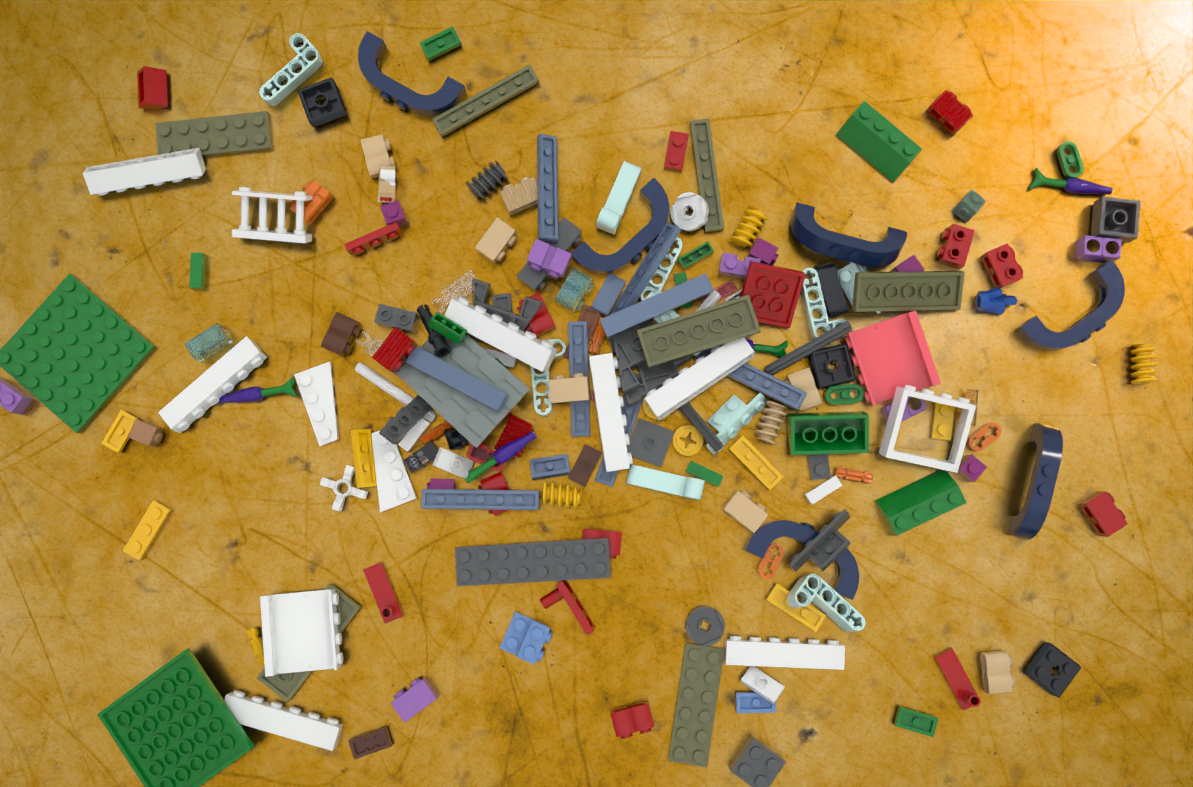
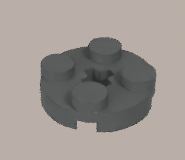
[685,606,725,646]

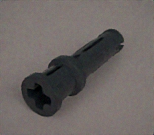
[417,304,451,357]

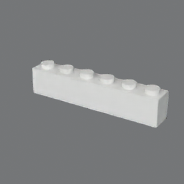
[83,148,206,196]
[444,297,558,372]
[158,336,267,433]
[645,338,755,421]
[589,353,633,472]
[724,636,845,670]
[224,690,343,751]

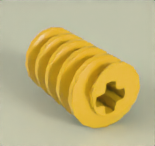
[730,205,768,248]
[1131,344,1157,384]
[542,480,583,510]

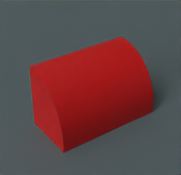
[137,66,168,109]

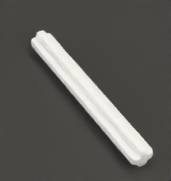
[355,362,437,422]

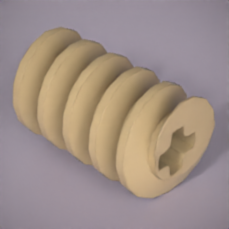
[755,401,788,445]

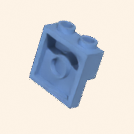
[500,611,552,665]

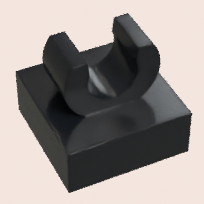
[444,427,468,450]

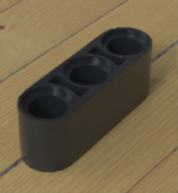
[813,261,848,319]

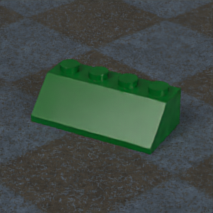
[836,101,922,183]
[787,411,869,455]
[874,469,967,536]

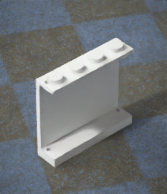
[260,589,343,677]

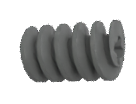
[465,160,508,199]

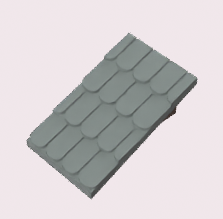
[397,334,530,448]

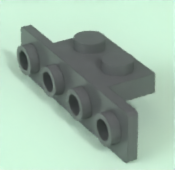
[379,395,432,444]
[789,509,851,572]

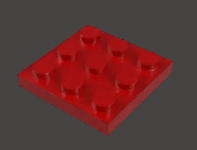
[740,261,806,328]

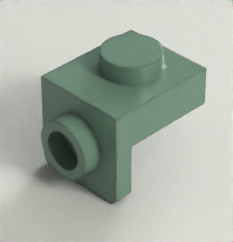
[952,189,986,223]

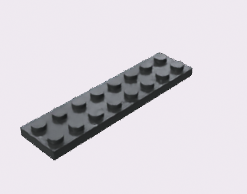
[455,538,612,586]

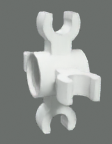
[320,465,368,511]

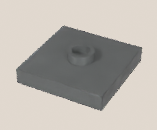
[627,418,675,467]

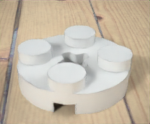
[671,192,709,231]

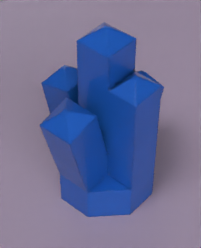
[976,287,1017,314]

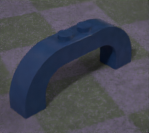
[358,31,466,116]
[571,178,669,275]
[790,202,907,267]
[1015,259,1125,351]
[1007,423,1063,540]
[743,520,859,600]

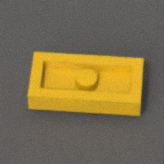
[930,402,955,441]
[101,410,140,453]

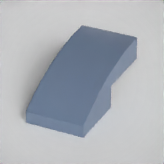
[591,273,626,317]

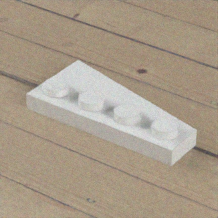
[294,361,339,446]
[372,430,417,512]

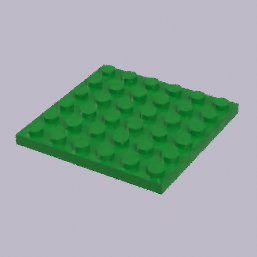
[0,273,156,433]
[97,648,255,787]

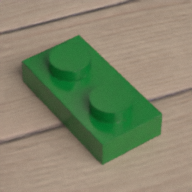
[419,26,462,61]
[894,706,938,737]

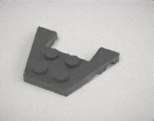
[472,279,543,345]
[613,321,690,394]
[608,336,679,407]

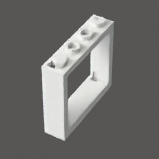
[879,385,976,473]

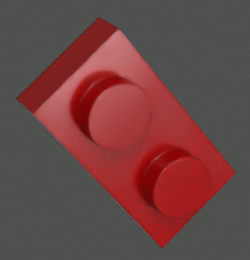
[664,131,689,172]

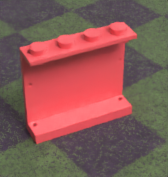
[845,310,941,407]

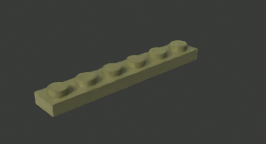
[432,64,539,137]
[690,119,724,232]

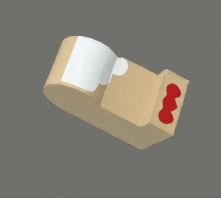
[377,165,396,203]

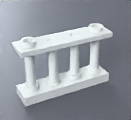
[232,187,313,243]

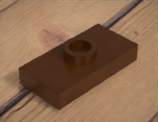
[568,444,602,487]
[348,726,393,759]

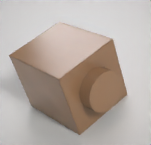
[128,419,163,447]

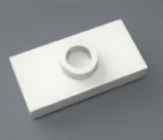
[432,447,474,479]
[740,666,785,704]

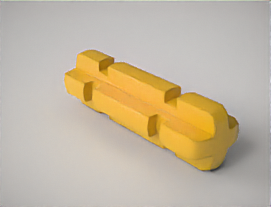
[247,627,264,666]

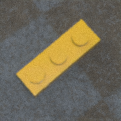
[350,429,377,488]
[729,436,783,490]
[123,500,172,560]
[766,583,827,632]

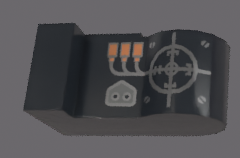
[404,441,439,474]

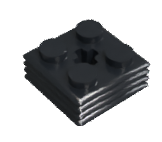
[298,77,347,127]
[809,343,856,389]
[1024,642,1081,698]

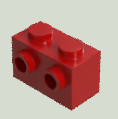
[937,224,975,270]
[981,243,1024,289]

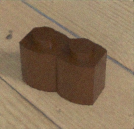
[321,312,361,357]

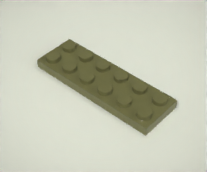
[155,111,272,157]
[852,271,965,312]
[637,295,761,368]
[257,583,361,702]
[668,642,725,768]

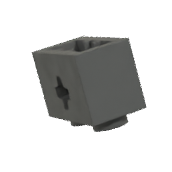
[374,304,420,334]

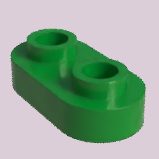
[1057,141,1084,178]
[824,384,864,405]

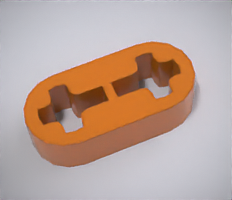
[966,422,1001,452]
[757,543,784,579]

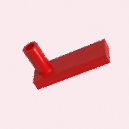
[363,562,404,624]
[540,580,596,635]
[934,648,981,711]

